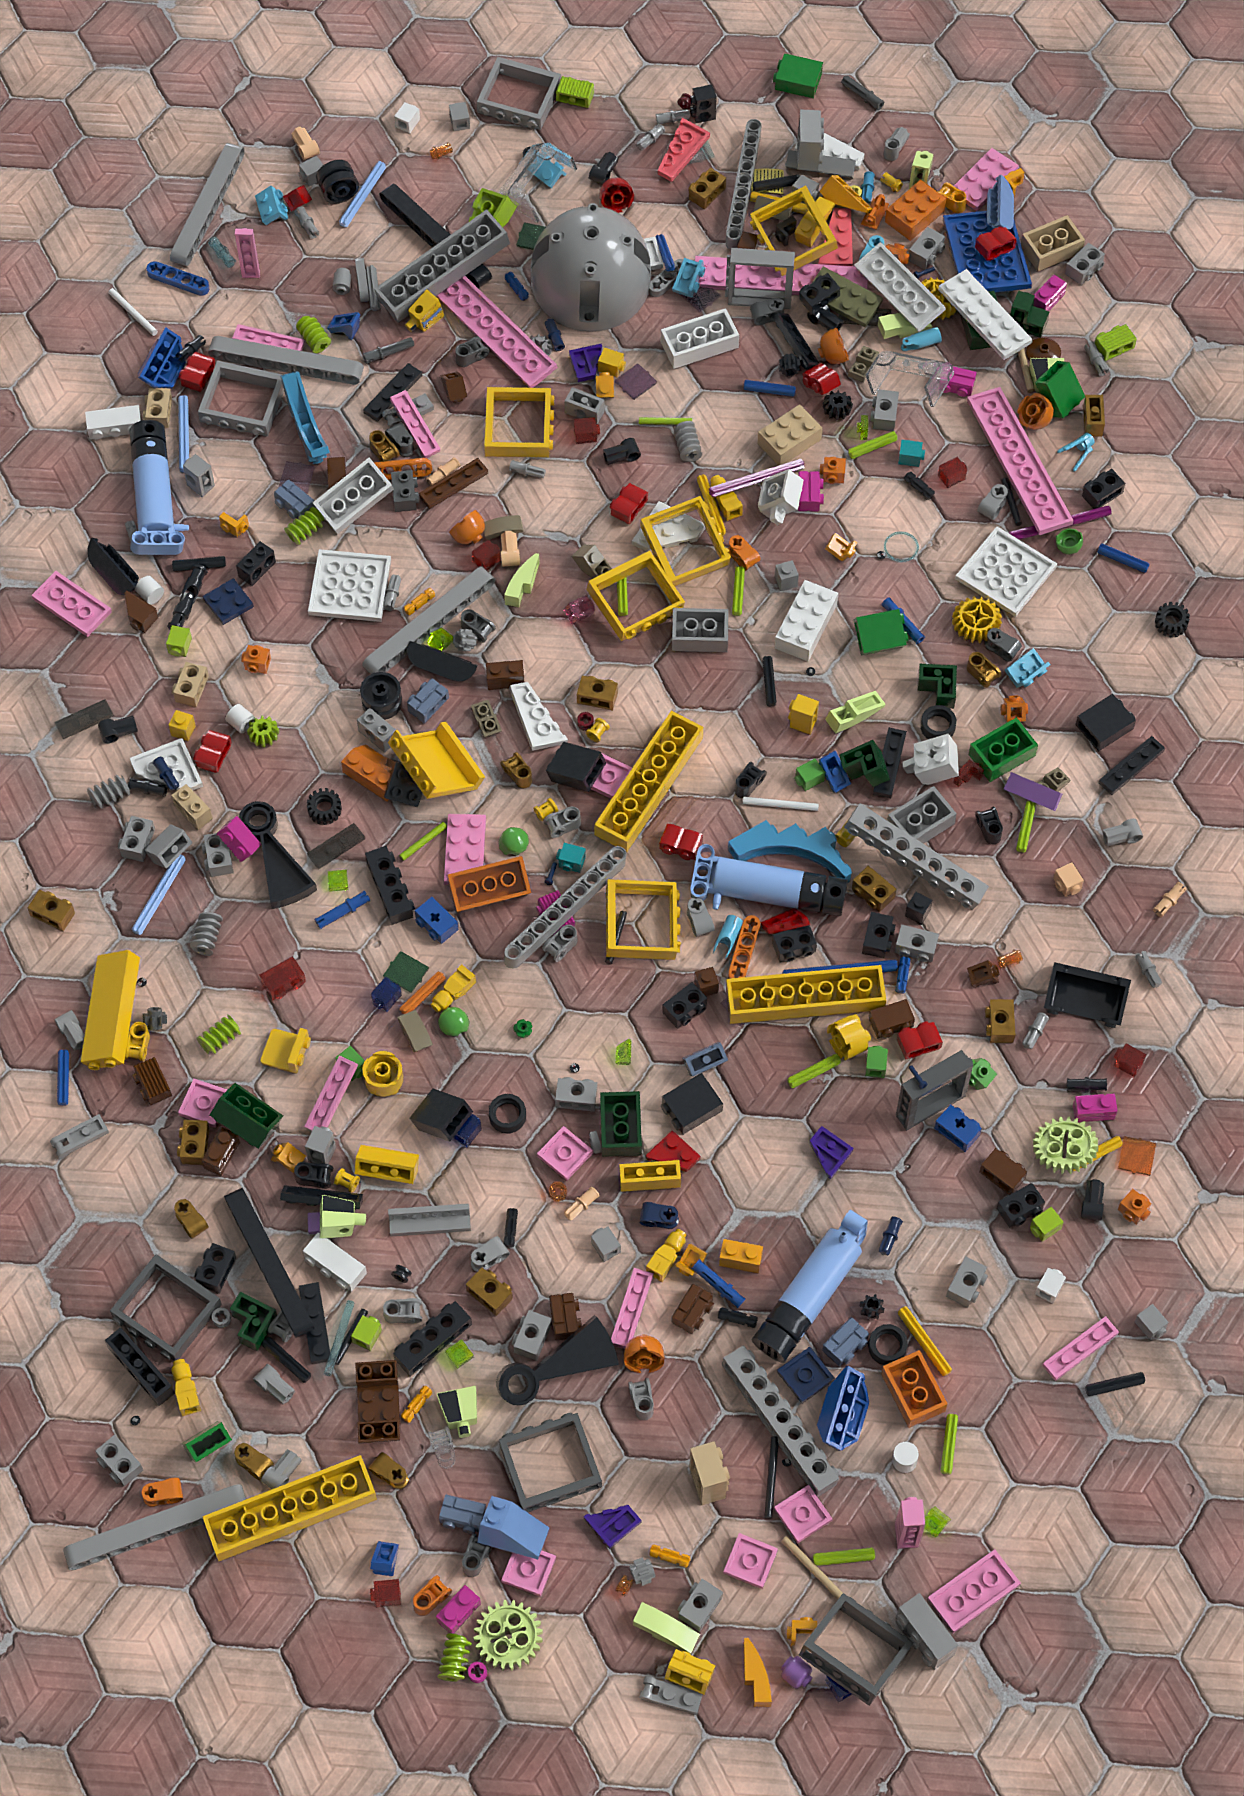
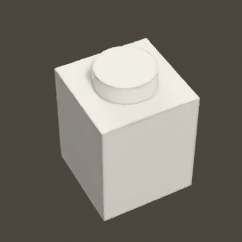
[394,102,420,134]
[1035,1268,1066,1304]

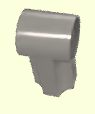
[883,127,910,161]
[1102,818,1143,846]
[54,1010,85,1050]
[253,1364,295,1404]
[261,1449,302,1489]

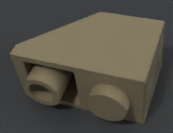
[571,545,612,578]

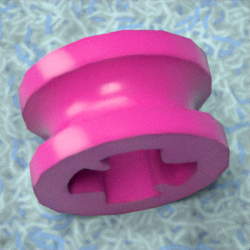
[468,1662,487,1683]

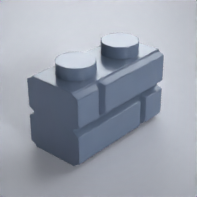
[274,480,316,519]
[407,678,449,723]
[682,1042,728,1077]
[822,1317,869,1366]
[439,1494,487,1534]

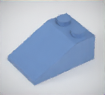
[477,1496,549,1560]

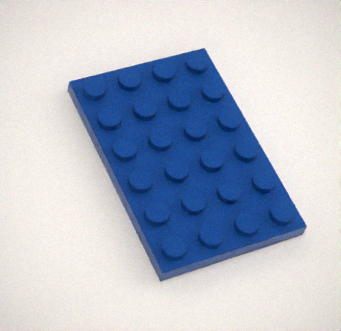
[943,211,1032,292]

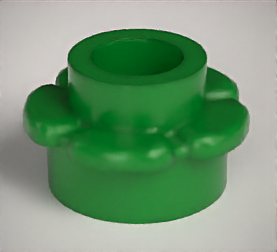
[513,1019,533,1038]

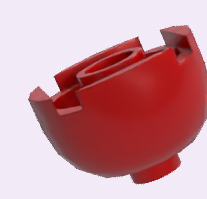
[599,177,634,213]

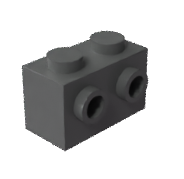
[391,470,419,512]

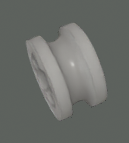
[212,1307,231,1328]

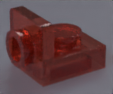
[953,759,984,787]

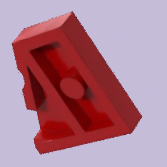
[760,908,810,934]
[645,1130,701,1172]

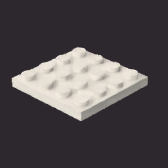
[955,527,1057,617]
[308,549,391,622]

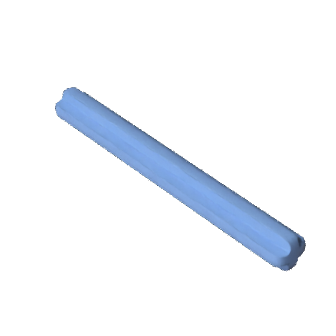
[339,161,386,228]
[178,395,189,473]
[132,855,185,935]

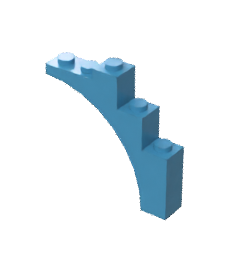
[280,371,330,464]
[728,820,852,883]

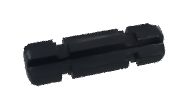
[904,472,935,499]
[504,1208,518,1247]
[718,1307,758,1328]

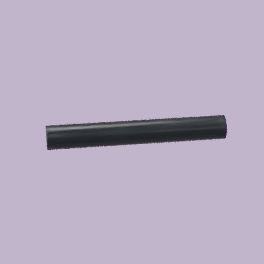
[1001,478,1022,526]
[605,911,627,965]
[332,1308,368,1365]

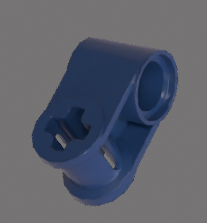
[639,1202,679,1229]

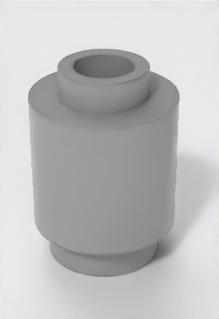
[332,268,351,295]

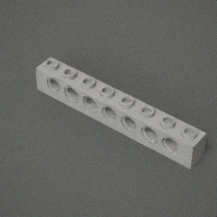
[844,803,989,910]
[722,1345,839,1497]

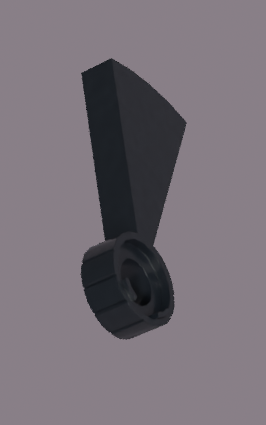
[239,801,317,909]
[496,1315,619,1406]

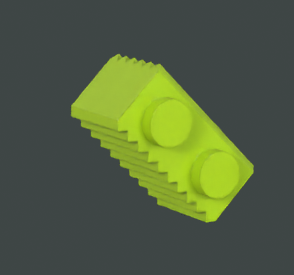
[556,76,594,108]
[1095,324,1137,361]

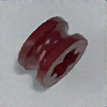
[677,93,692,110]
[577,712,594,731]

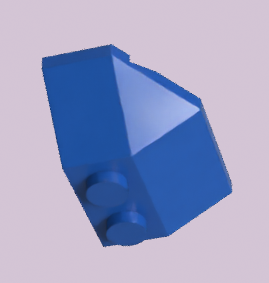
[138,327,186,389]
[817,1366,869,1451]

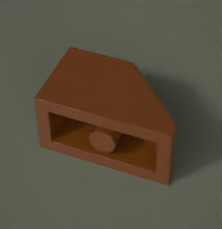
[440,371,467,403]
[124,591,158,633]

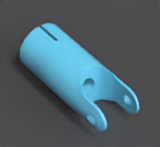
[901,327,942,351]
[713,915,743,959]

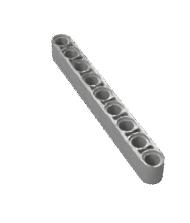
[726,119,762,249]
[170,143,245,266]
[208,336,364,385]
[362,567,495,674]
[504,846,627,969]
[63,1484,246,1570]

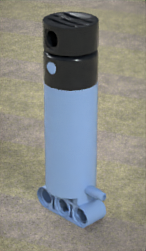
[129,420,189,555]
[690,844,848,916]
[751,1210,868,1363]

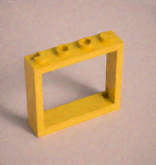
[750,185,838,276]
[484,387,555,458]
[640,496,731,586]
[586,550,685,641]
[606,879,681,960]

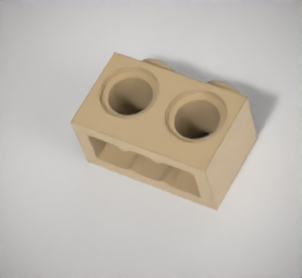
[143,388,172,428]
[172,662,209,707]
[171,784,213,830]

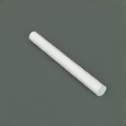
[108,288,158,336]
[743,797,819,811]

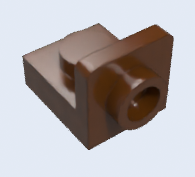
[967,960,1000,988]

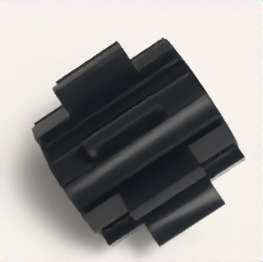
[779,353,800,377]
[860,1294,885,1320]

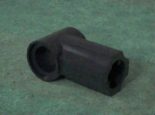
[588,152,618,185]
[807,305,843,331]
[603,438,641,465]
[98,715,138,744]
[1081,1179,1104,1221]

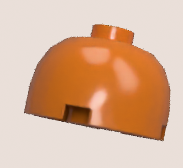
[818,328,849,364]
[1017,393,1054,430]
[449,510,485,545]
[624,1334,665,1373]

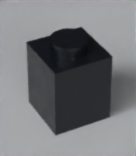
[905,892,933,925]

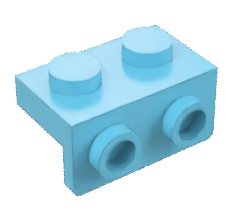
[525,151,567,188]
[255,186,288,225]
[672,258,706,298]
[1004,648,1051,688]

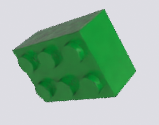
[968,717,1038,782]

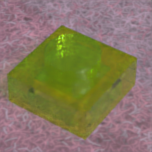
[857,415,868,440]
[328,869,349,892]
[445,1339,474,1369]

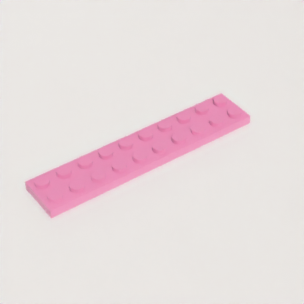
[695,256,868,295]
[436,276,558,388]
[967,387,1073,535]

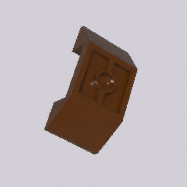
[355,1360,400,1444]

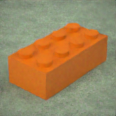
[446,856,531,912]

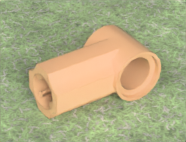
[291,127,320,160]
[501,531,520,567]

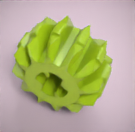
[247,715,279,748]

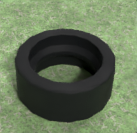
[920,705,957,739]
[489,1094,526,1134]
[868,1324,908,1365]

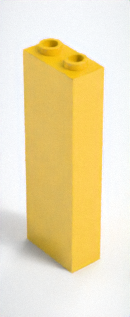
[81,950,140,1070]

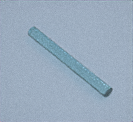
[324,1300,355,1376]

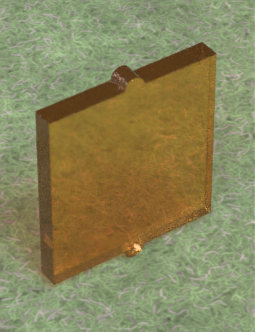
[1118,1136,1156,1176]

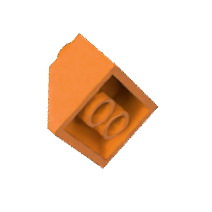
[341,744,391,802]

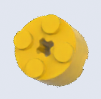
[827,1014,871,1060]
[363,1051,403,1097]

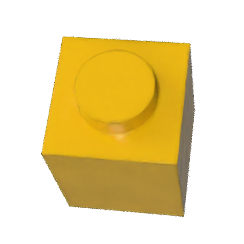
[598,347,626,378]
[168,710,196,741]

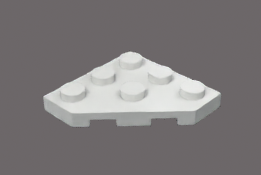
[632,501,706,552]
[130,738,203,791]

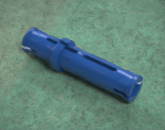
[881,597,925,644]
[314,891,370,930]
[691,1259,746,1309]

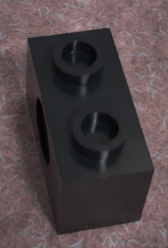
[862,912,896,959]

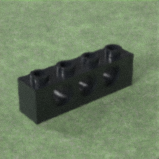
[365,846,415,925]
[393,1301,472,1377]
[105,1327,175,1406]

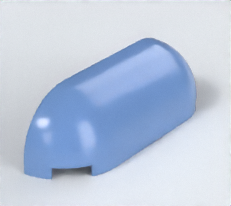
[987,175,1014,230]

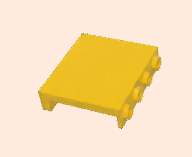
[388,722,485,799]

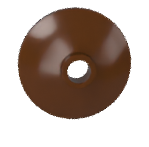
[1026,337,1061,361]

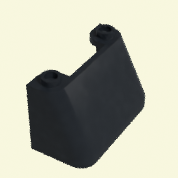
[1044,962,1131,1028]

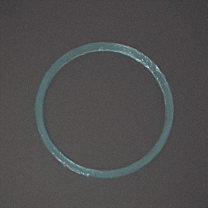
[884,532,919,562]

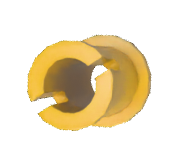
[880,172,903,192]

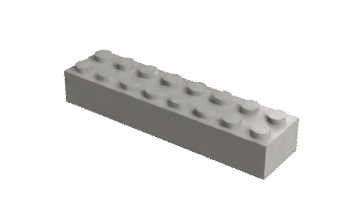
[374,210,510,323]

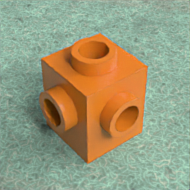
[886,243,910,265]
[820,457,846,484]
[241,645,271,674]
[1000,695,1028,722]
[1118,1189,1152,1225]

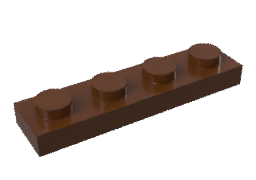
[419,458,488,509]

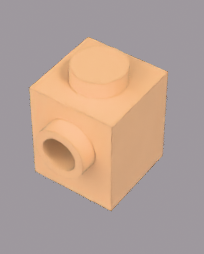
[1053,862,1084,897]

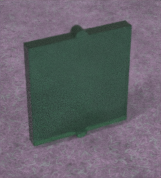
[516,222,546,250]
[383,951,429,993]

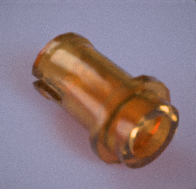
[430,142,453,160]
[997,949,1023,969]

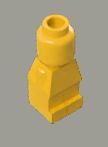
[710,475,743,521]
[430,964,476,1013]
[646,1229,687,1282]
[171,1359,201,1417]

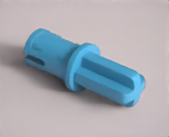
[861,171,875,203]

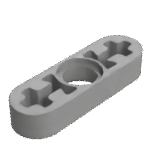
[355,258,369,302]
[649,259,683,297]

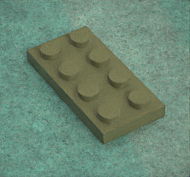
[808,266,883,328]

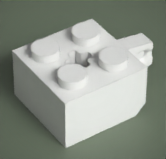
[758,469,804,525]
[903,734,959,785]

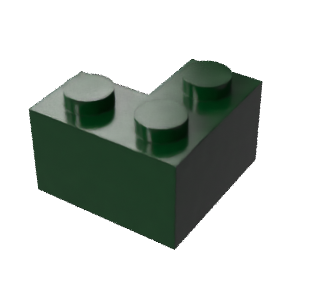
[1010,290,1050,338]
[917,663,957,709]
[839,740,890,787]
[230,1292,277,1352]

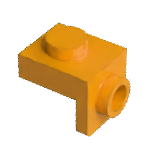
[1004,168,1025,197]
[596,372,614,398]
[219,512,249,537]
[825,533,857,561]
[271,1142,306,1173]
[675,1243,708,1277]
[787,1617,817,1646]

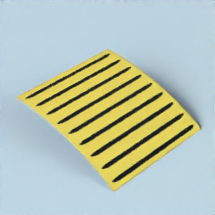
[751,168,784,194]

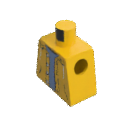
[405,290,444,332]

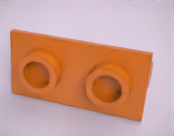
[861,194,889,230]

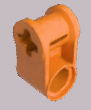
[728,535,761,571]
[142,1478,184,1507]
[413,1575,453,1616]

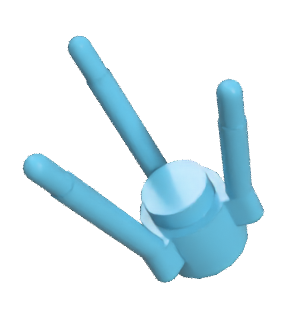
[1057,433,1095,471]

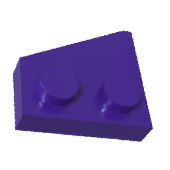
[569,343,602,382]
[809,1126,854,1179]
[584,1505,642,1549]

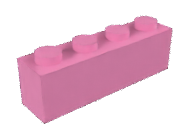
[895,1497,925,1549]

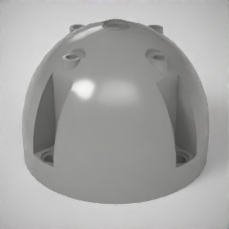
[531,203,651,332]

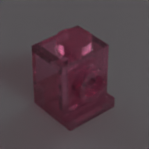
[563,595,596,625]

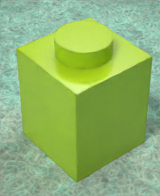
[166,625,192,657]
[1030,1206,1064,1242]
[351,1315,382,1351]

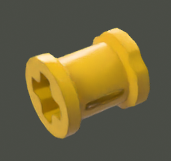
[586,718,610,743]
[533,798,558,822]
[334,1168,360,1193]

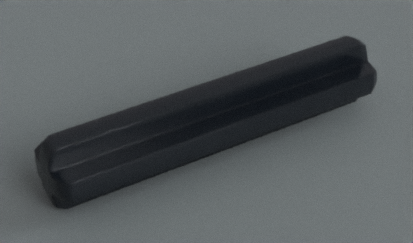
[752,174,801,192]
[172,556,226,571]
[762,656,777,707]
[262,1337,311,1383]
[1085,1372,1145,1397]

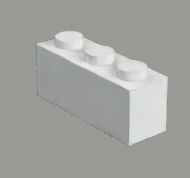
[85,405,141,439]
[303,1233,367,1292]

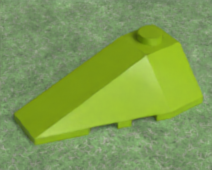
[469,188,517,227]

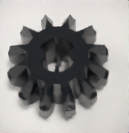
[822,390,853,421]

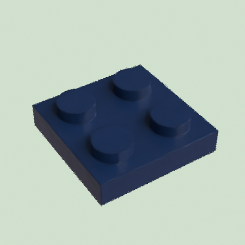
[203,578,254,625]
[777,1346,835,1404]

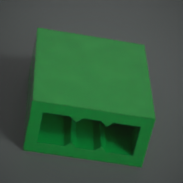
[773,53,823,99]
[1035,361,1085,418]
[853,609,908,656]
[182,1421,232,1463]

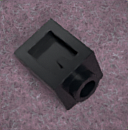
[775,216,797,246]

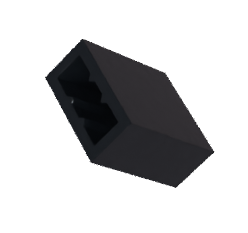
[1075,693,1136,752]
[546,742,606,792]
[661,1073,723,1135]
[409,1088,473,1142]

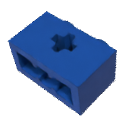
[415,897,459,944]
[934,1104,982,1152]

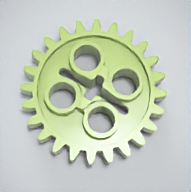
[1033,1117,1098,1174]
[474,1600,543,1671]

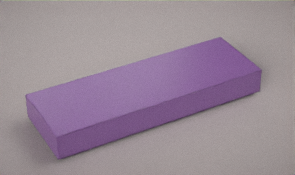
[1004,772,1063,811]

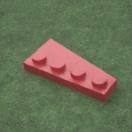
[658,118,710,182]
[818,208,853,267]

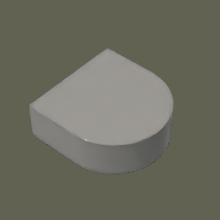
[589,1131,602,1154]

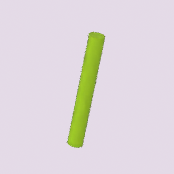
[639,417,692,425]
[399,822,447,861]

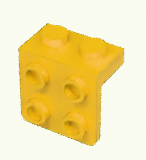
[261,1028,311,1074]

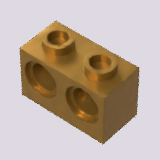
[688,167,726,210]
[852,865,897,912]
[177,1120,210,1165]

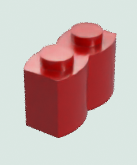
[975,227,1016,261]
[179,352,215,392]
[802,363,841,395]
[610,483,648,524]
[193,730,232,773]
[659,824,703,860]
[897,1021,943,1060]

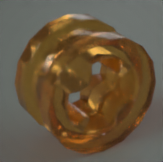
[549,1181,567,1202]
[615,1575,634,1597]

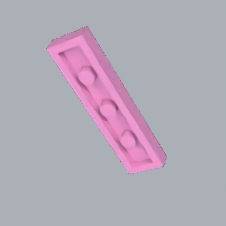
[235,228,260,278]
[232,324,305,351]
[390,390,440,458]
[304,1055,358,1130]
[611,1268,653,1349]
[1042,1316,1119,1381]

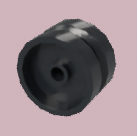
[316,160,359,204]
[360,672,402,720]

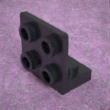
[384,758,422,807]

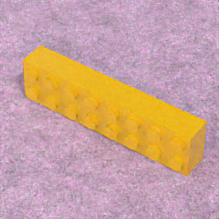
[594,711,704,852]
[726,965,887,1024]
[202,1455,377,1561]

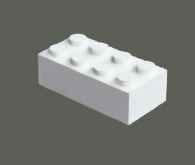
[660,308,739,369]
[313,458,394,534]
[774,580,838,661]

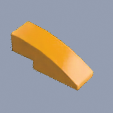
[743,1638,772,1707]

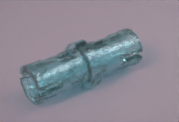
[208,237,236,268]

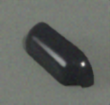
[87,538,139,595]
[407,641,478,681]

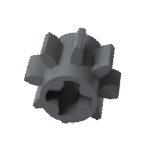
[143,1007,167,1030]

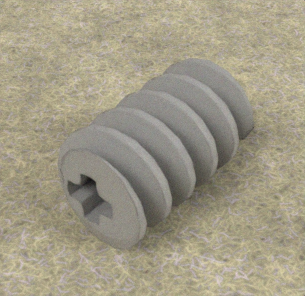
[674,421,703,462]
[87,775,130,808]
[190,912,223,956]

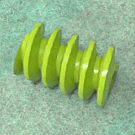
[296,316,331,354]
[284,507,324,545]
[197,1014,241,1054]
[437,1633,472,1682]

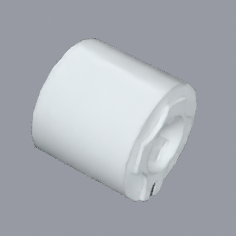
[135,576,164,605]
[225,704,255,733]
[893,1442,919,1473]

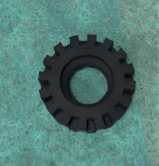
[1155,602,1190,638]
[307,788,342,825]

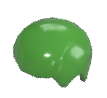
[1056,528,1083,555]
[498,827,529,856]
[438,1007,470,1037]

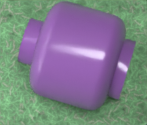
[781,1656,813,1689]

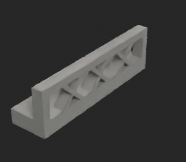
[785,150,856,178]
[388,1204,471,1236]

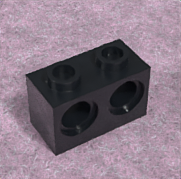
[690,84,717,123]
[799,273,840,315]
[1082,469,1126,509]
[236,541,276,586]
[772,925,817,963]
[662,982,707,1029]
[996,1183,1045,1228]
[194,1243,236,1294]

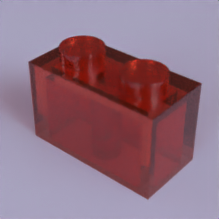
[259,956,306,1001]

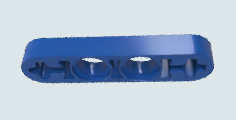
[146,261,210,296]

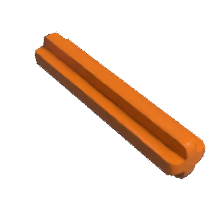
[399,971,446,1015]

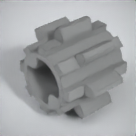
[453,629,477,651]
[629,1557,655,1586]

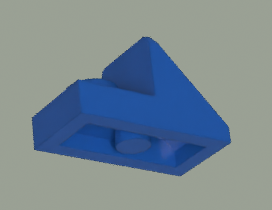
[327,312,360,340]
[819,751,851,793]
[370,1541,399,1576]

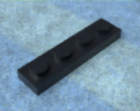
[773,312,820,369]
[363,363,422,422]
[873,727,907,799]
[1098,736,1165,795]
[280,1185,363,1210]
[299,1282,332,1364]

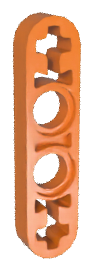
[374,458,432,480]
[728,915,760,979]

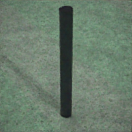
[764,1436,779,1519]

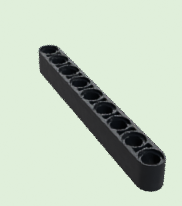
[379,183,492,288]
[224,1188,315,1338]

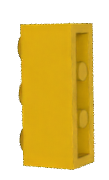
[354,1145,419,1184]
[619,1160,681,1192]

